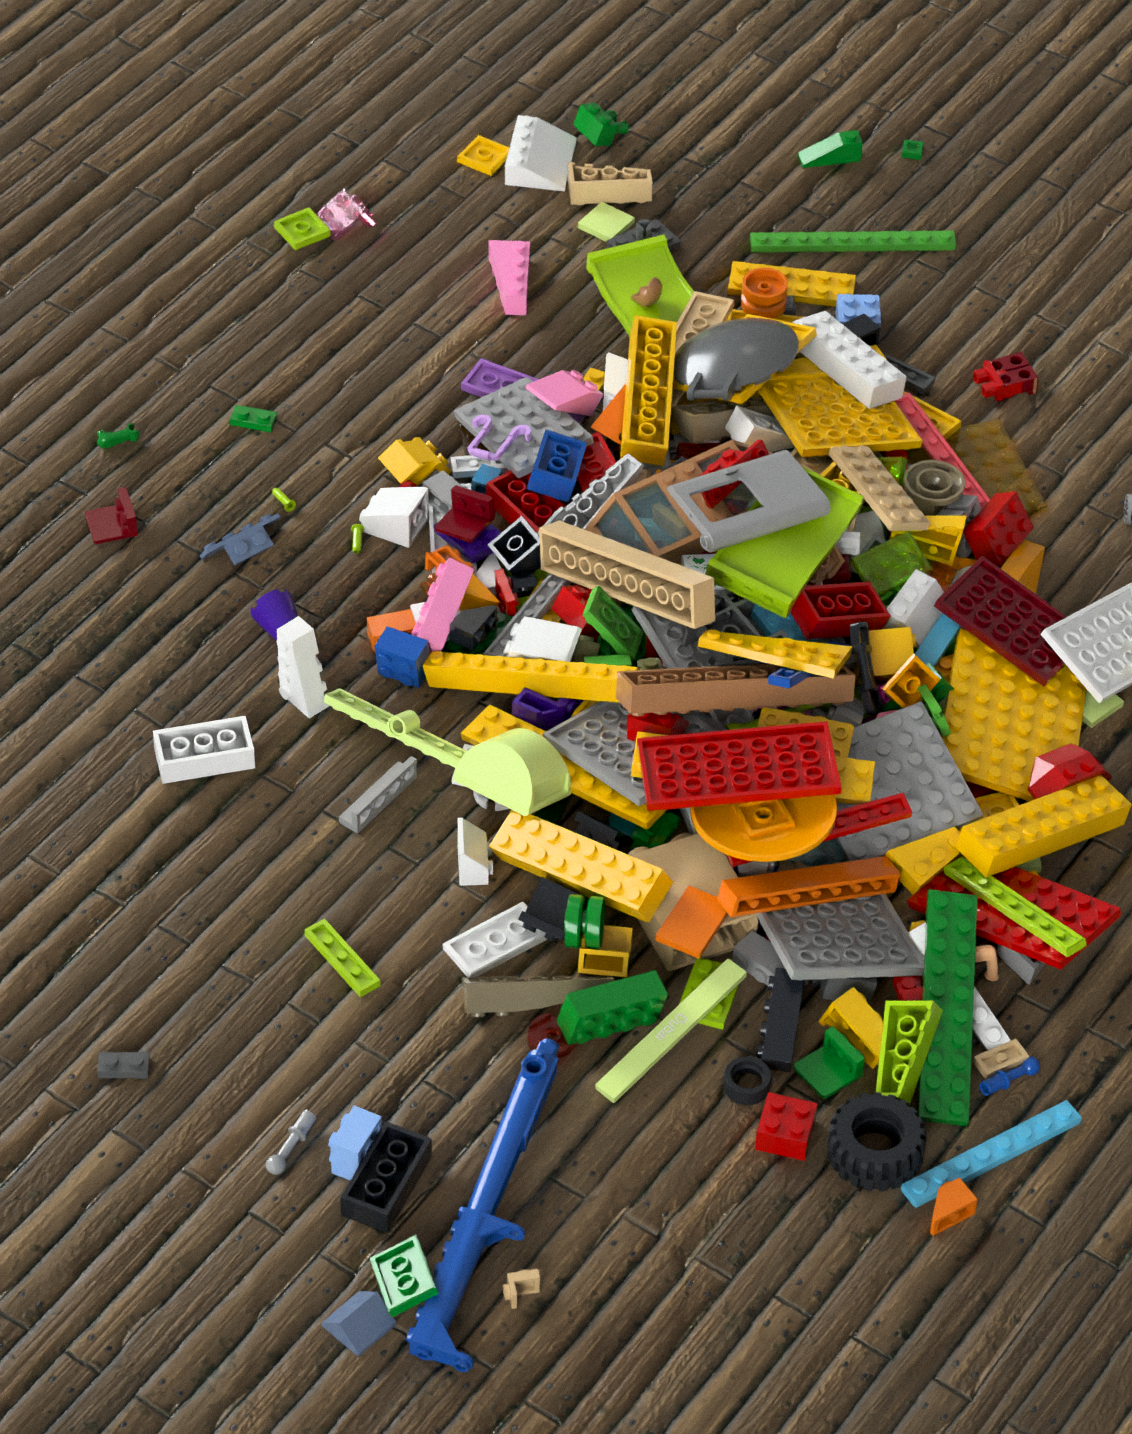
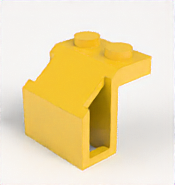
[378,437,452,486]
[578,925,633,977]

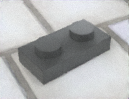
[97,1052,150,1079]

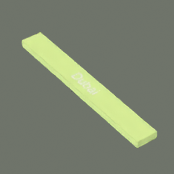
[595,958,747,1103]

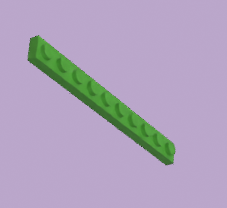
[750,230,956,252]

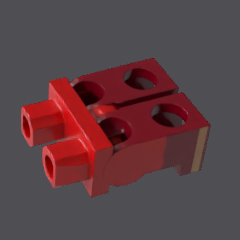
[973,352,1038,402]

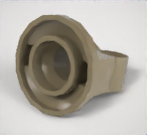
[903,460,965,516]

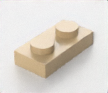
[973,1039,1029,1079]

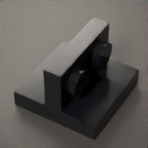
[574,811,632,851]

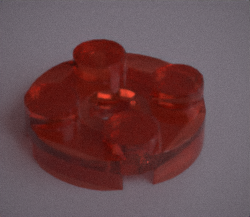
[527,1014,576,1058]

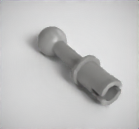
[266,1110,316,1175]

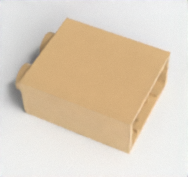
[628,833,758,972]

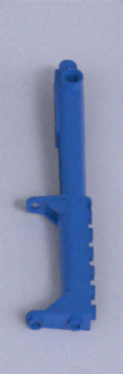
[406,1039,559,1372]

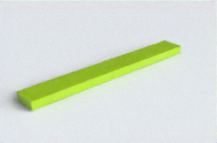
[944,856,1087,957]

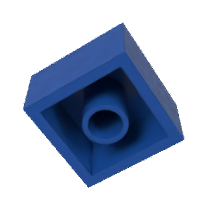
[374,626,430,688]

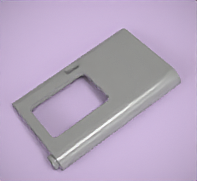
[666,450,830,553]

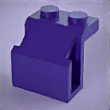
[512,687,578,731]

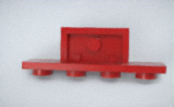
[700,439,769,509]

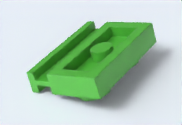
[917,684,951,737]

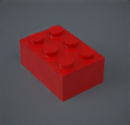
[963,491,1034,566]

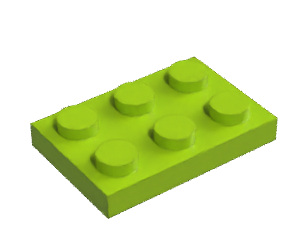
[679,958,744,1030]

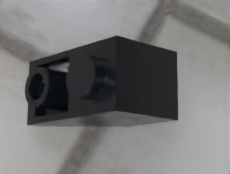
[450,605,499,651]

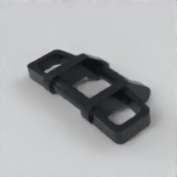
[850,622,885,715]

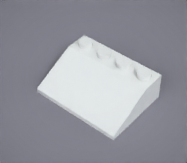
[505,115,577,192]

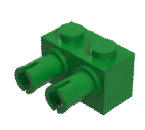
[573,103,629,146]

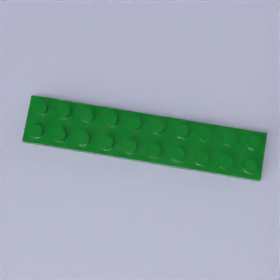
[917,889,977,1126]

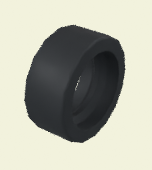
[723,1056,772,1105]

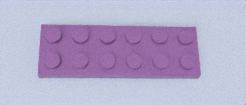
[461,358,586,424]

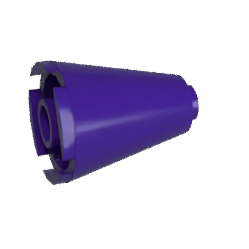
[250,589,298,642]

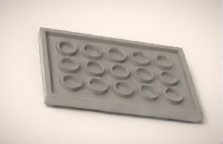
[454,376,594,478]

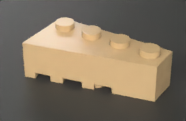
[568,162,652,205]

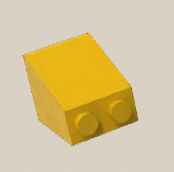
[849,627,918,687]

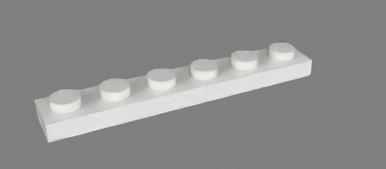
[909,922,1011,1051]

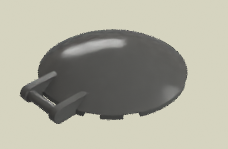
[673,318,799,401]

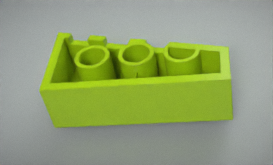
[876,1001,943,1105]

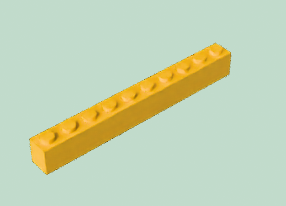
[422,651,638,703]

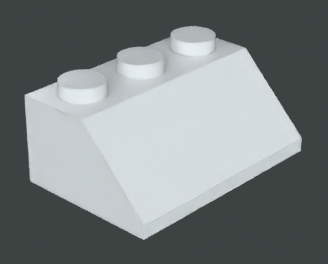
[882,569,944,649]

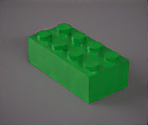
[557,970,668,1045]

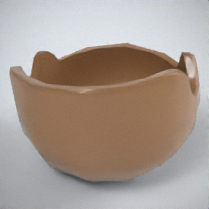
[631,277,663,307]

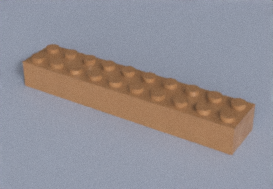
[616,664,855,716]

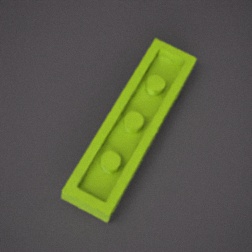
[304,918,381,998]

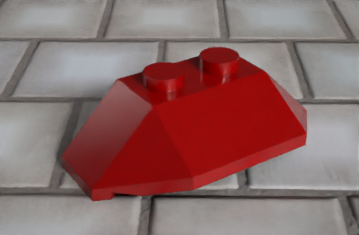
[1027,743,1112,799]

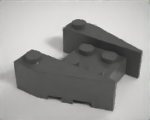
[683,589,789,666]

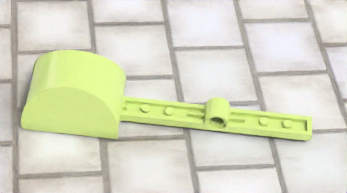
[324,688,572,816]

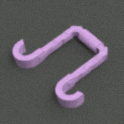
[467,415,532,461]

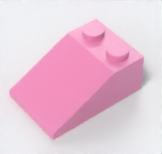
[526,370,604,416]

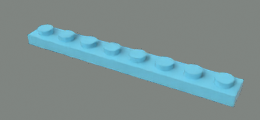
[901,1100,1082,1208]

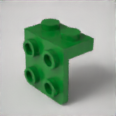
[794,1026,865,1099]

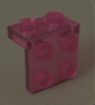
[316,189,375,240]

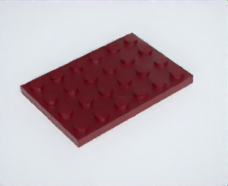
[934,556,1067,687]

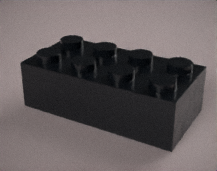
[340,1121,432,1233]

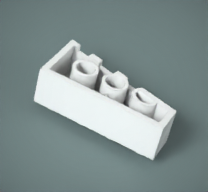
[277,616,330,718]

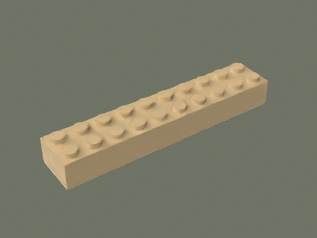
[539,520,715,629]

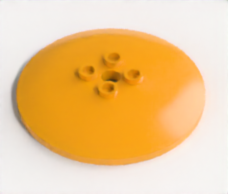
[690,794,837,862]

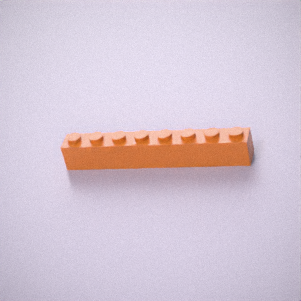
[717,856,901,917]

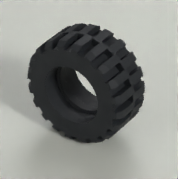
[827,1092,927,1192]

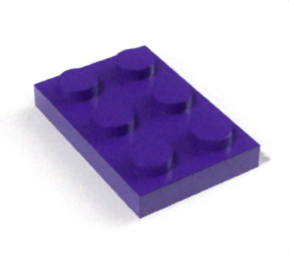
[433,523,502,563]

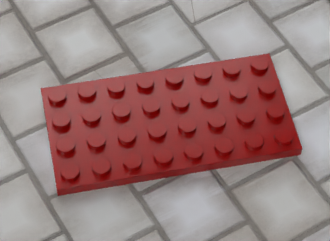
[637,721,841,811]
[907,855,1121,970]

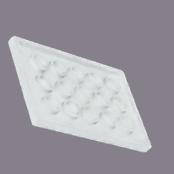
[1041,582,1132,703]

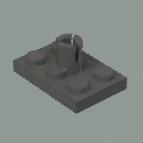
[607,219,681,251]

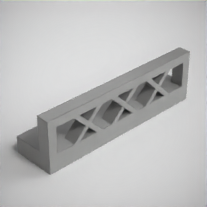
[339,756,417,834]

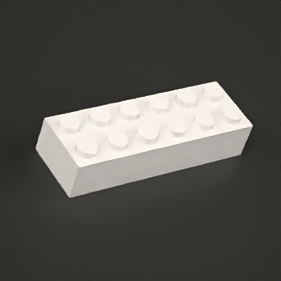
[792,311,907,409]

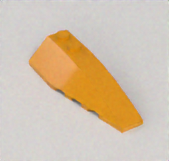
[1001,540,1045,594]

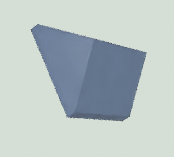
[321,1291,396,1357]

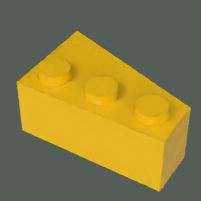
[888,516,967,566]
[885,826,962,895]
[818,987,883,1069]

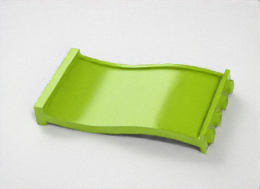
[586,235,694,338]
[705,467,864,619]

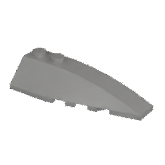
[537,454,644,535]

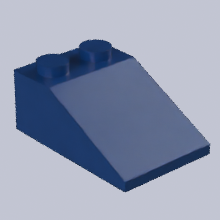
[527,429,587,503]

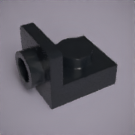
[509,573,537,598]

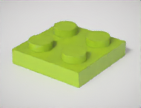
[274,207,331,250]

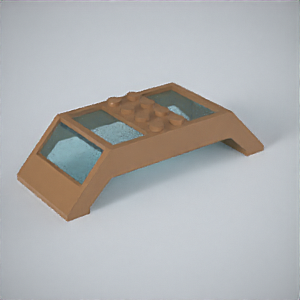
[584,440,773,607]

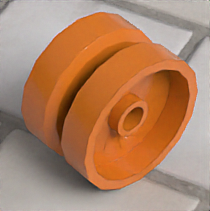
[741,267,788,319]

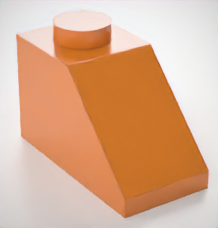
[930,1177,978,1236]

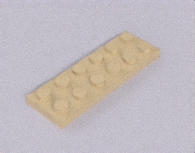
[828,445,930,531]

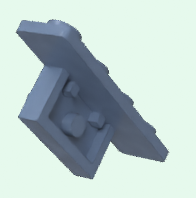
[200,513,280,566]

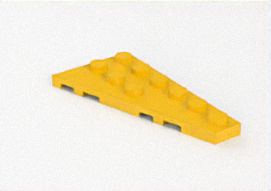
[698,630,852,679]

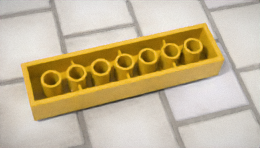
[620,315,677,466]
[955,775,1132,878]
[489,810,674,923]

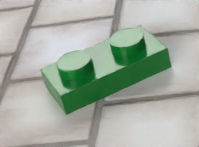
[230,405,277,432]

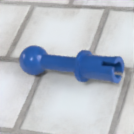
[979,1056,1040,1096]

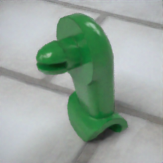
[96,423,140,449]

